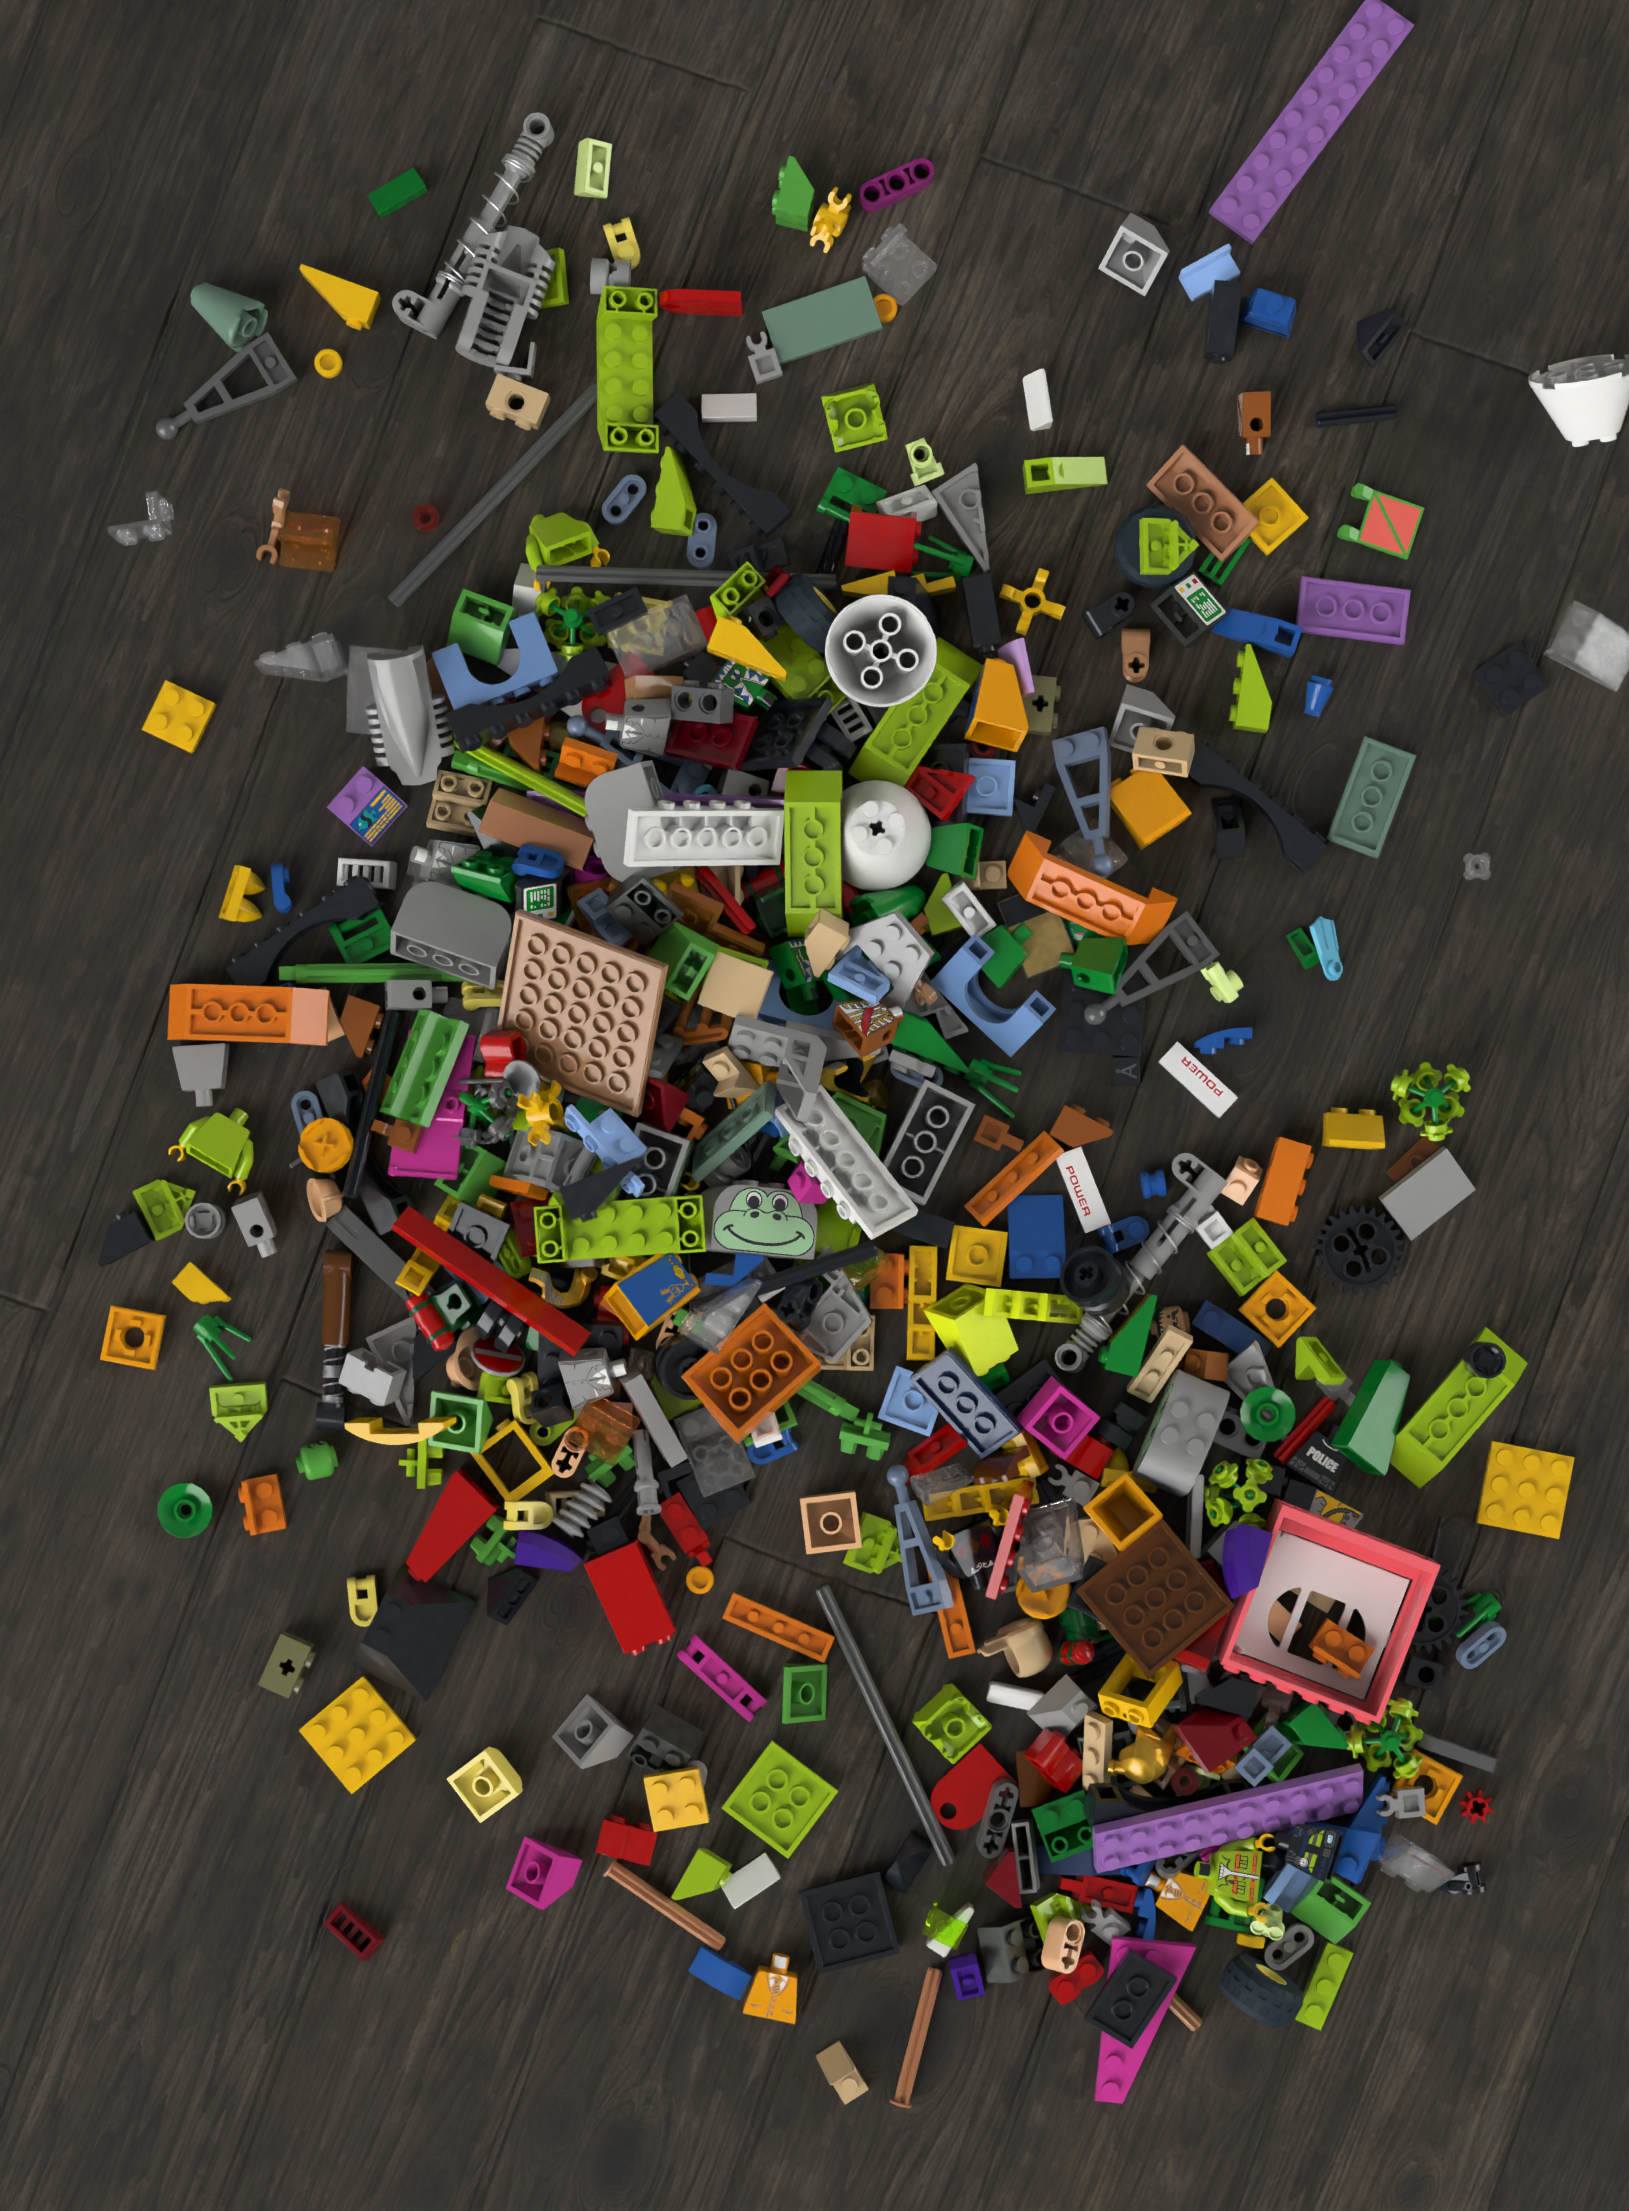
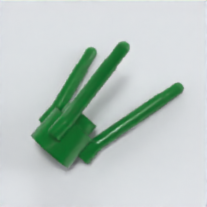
[911,536,974,581]
[964,1059,1021,1119]
[193,1314,252,1382]
[1429,1591,1502,1638]

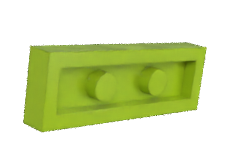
[1295,1940,1354,2031]

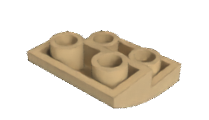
[426,770,493,838]
[698,951,774,1020]
[815,1315,875,1371]

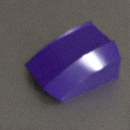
[1222,1524,1273,1600]
[514,1530,585,1571]

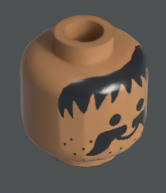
[1149,1306,1190,1340]

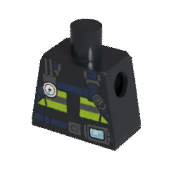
[671,1051,718,1115]
[1274,1824,1346,1885]

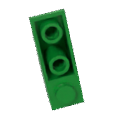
[891,1009,969,1074]

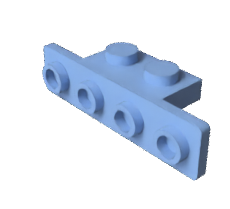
[564,1104,647,1198]

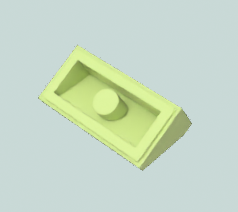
[574,138,612,198]

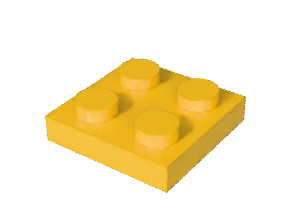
[1243,478,1309,556]
[142,680,216,754]
[946,1225,1008,1287]
[643,1766,710,1832]

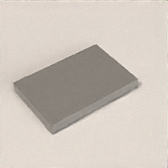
[1378,1146,1476,1241]

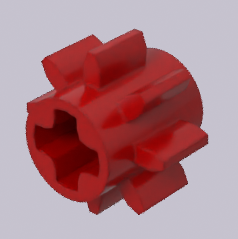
[1458,1788,1494,1824]

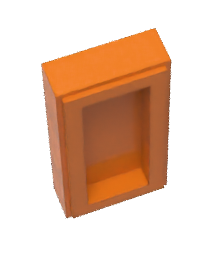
[489,1175,548,1201]

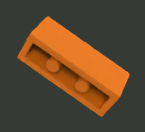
[1253,1137,1314,1226]

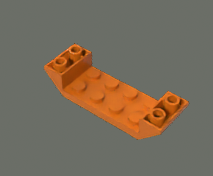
[1006,830,1178,945]
[167,984,330,1046]

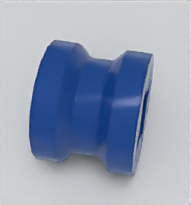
[1140,1169,1166,1199]

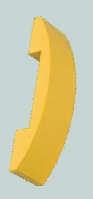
[395,1194,461,1296]
[344,1417,456,1445]

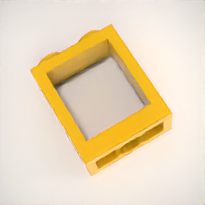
[471,1418,554,1501]
[1098,1653,1183,1728]

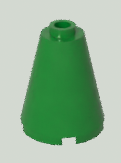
[849,885,926,927]

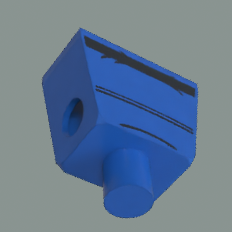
[1239,288,1297,338]

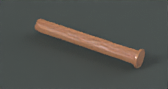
[603,1858,725,1951]
[890,1967,942,2108]

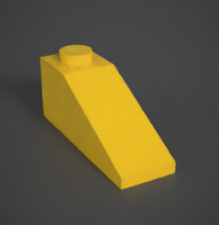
[299,264,381,330]
[707,615,787,682]

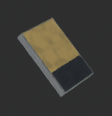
[996,894,1076,980]

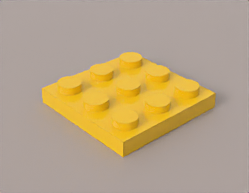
[1476,1441,1575,1539]
[299,1675,417,1794]

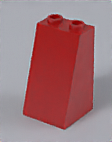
[406,1468,501,1583]
[584,1538,677,1656]

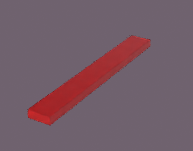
[391,1206,591,1356]

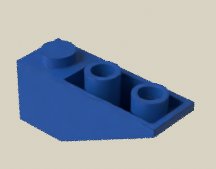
[1212,607,1303,659]
[1344,1773,1390,1861]

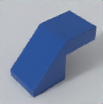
[705,1253,764,1287]

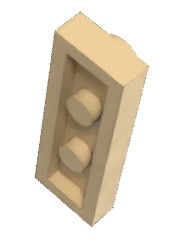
[1127,1324,1193,1403]
[1082,1710,1113,1791]

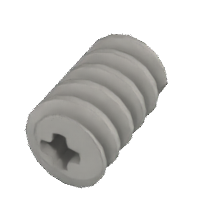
[552,1477,612,1539]

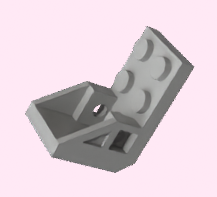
[727,1015,827,1123]
[502,1127,590,1193]

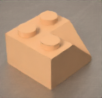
[800,1490,862,1554]

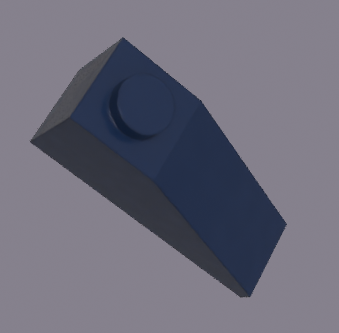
[1189,1299,1273,1358]
[1036,1844,1120,1876]

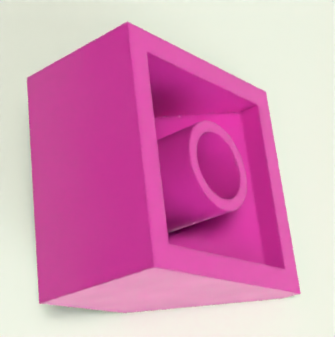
[1016,1376,1100,1460]

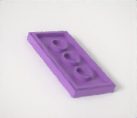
[1295,576,1411,645]

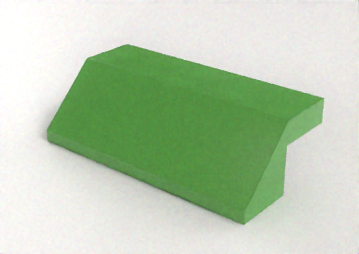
[379,1009,470,1128]

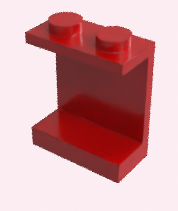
[845,505,922,573]
[1172,1611,1230,1673]

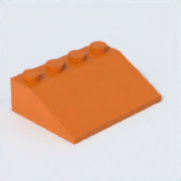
[681,1303,821,1444]

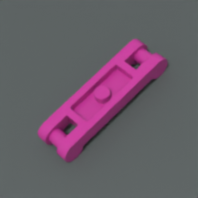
[676,1634,769,1722]

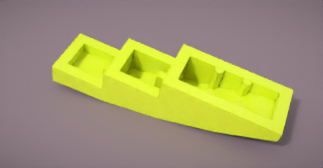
[984,1288,1083,1324]

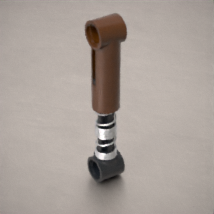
[316,1250,354,1431]

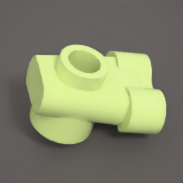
[905,438,945,486]
[1200,961,1244,1003]
[1250,1903,1285,1941]

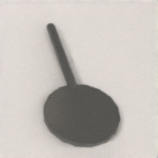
[458,1059,541,1098]

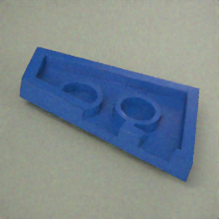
[1289,1822,1382,1884]

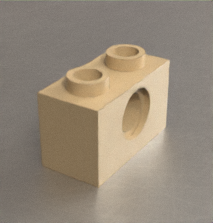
[485,374,550,431]
[1132,727,1195,777]

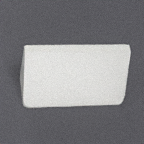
[1023,368,1053,431]
[702,393,757,422]
[876,484,937,521]
[941,880,996,938]
[986,1681,1045,1710]
[721,1852,781,1909]

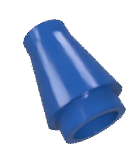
[1304,675,1334,717]

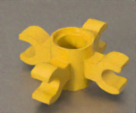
[810,187,851,253]
[999,568,1065,636]
[517,1080,570,1146]

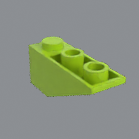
[651,446,697,537]
[1022,457,1108,494]
[1229,644,1272,733]

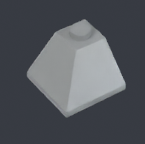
[1098,212,1170,296]
[1109,684,1175,753]
[1027,1674,1099,1738]
[552,1694,634,1769]

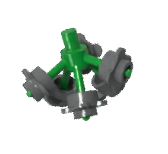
[453,1081,522,1149]

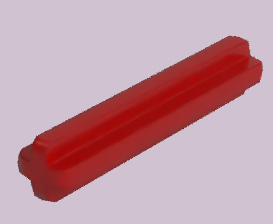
[694,866,756,935]
[1272,1396,1336,1464]

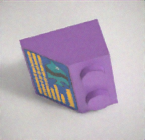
[327,766,408,847]

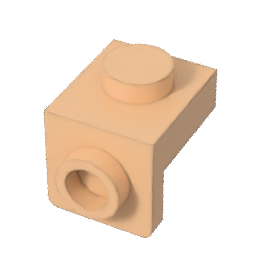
[1221,1156,1263,1206]

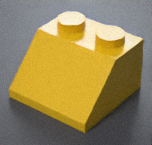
[1322,1108,1385,1150]

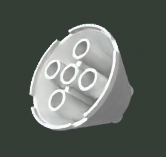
[1528,354,1629,447]
[825,595,937,707]
[841,780,931,891]

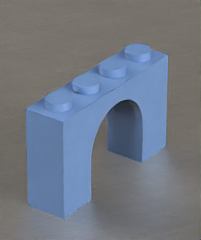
[431,611,560,710]
[930,934,1056,1057]
[756,957,840,1032]

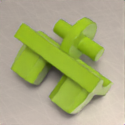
[399,1438,444,1489]

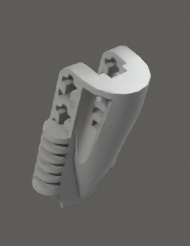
[455,225,555,367]
[365,645,455,785]

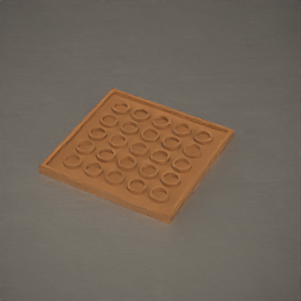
[497,909,668,1117]

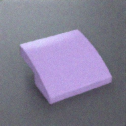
[997,638,1035,698]

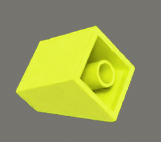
[924,1283,1019,1377]

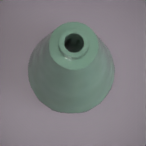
[191,282,268,352]

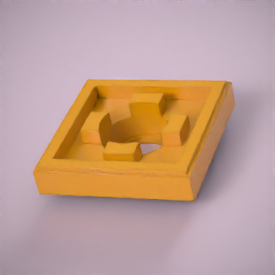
[1238,1270,1316,1348]
[100,1305,167,1370]
[1389,1749,1463,1825]

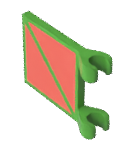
[1337,483,1424,560]

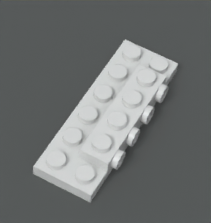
[623,800,784,867]
[775,1085,918,1240]

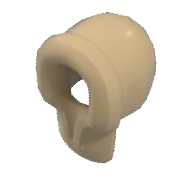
[977,1617,1053,1677]

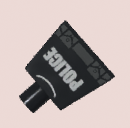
[1285,1423,1347,1494]

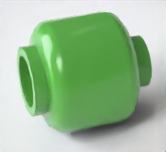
[295,1441,338,1480]

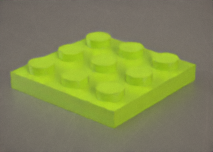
[722,1740,838,1858]

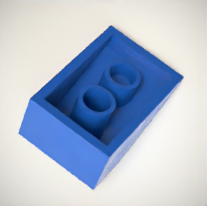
[1007,1195,1066,1279]

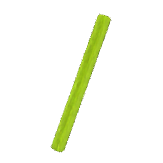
[453,739,587,817]

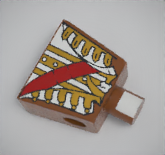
[1237,391,1271,455]
[832,999,903,1058]

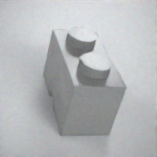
[338,1347,407,1406]

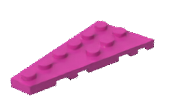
[1094,1935,1196,2104]

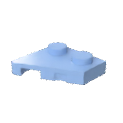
[827,945,890,1005]

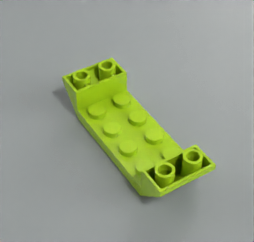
[596,285,659,454]
[710,561,847,716]
[848,637,983,787]
[784,770,843,937]
[534,1195,706,1263]
[1389,1327,1528,1489]

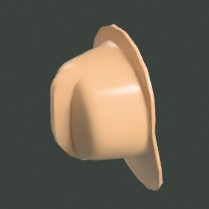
[307,1178,344,1222]
[446,1327,485,1391]

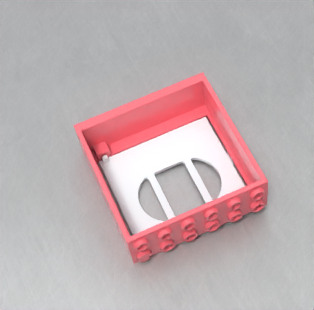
[1215,1498,1441,1725]

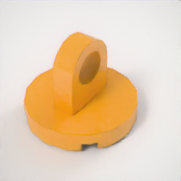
[298,1118,353,1173]
[1016,1564,1072,1619]

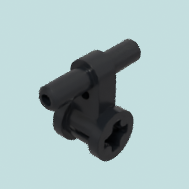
[1429,1861,1487,1895]

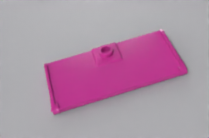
[388,1030,477,1180]

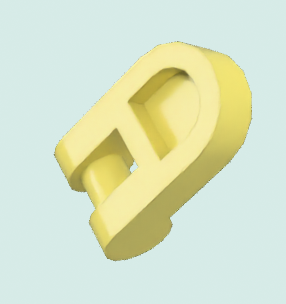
[603,217,641,270]
[461,980,505,1011]
[506,1371,539,1425]
[503,1500,554,1530]
[347,1575,379,1627]

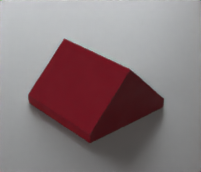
[638,1077,690,1133]
[982,1843,1022,1908]

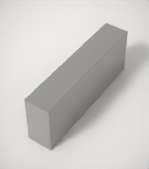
[618,1365,688,1468]

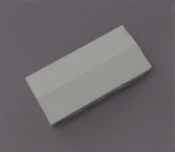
[1011,1818,1040,1894]

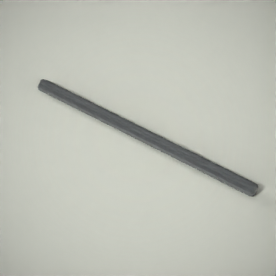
[388,383,597,607]
[536,565,836,590]
[816,1585,956,1866]

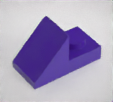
[949,1952,985,2001]

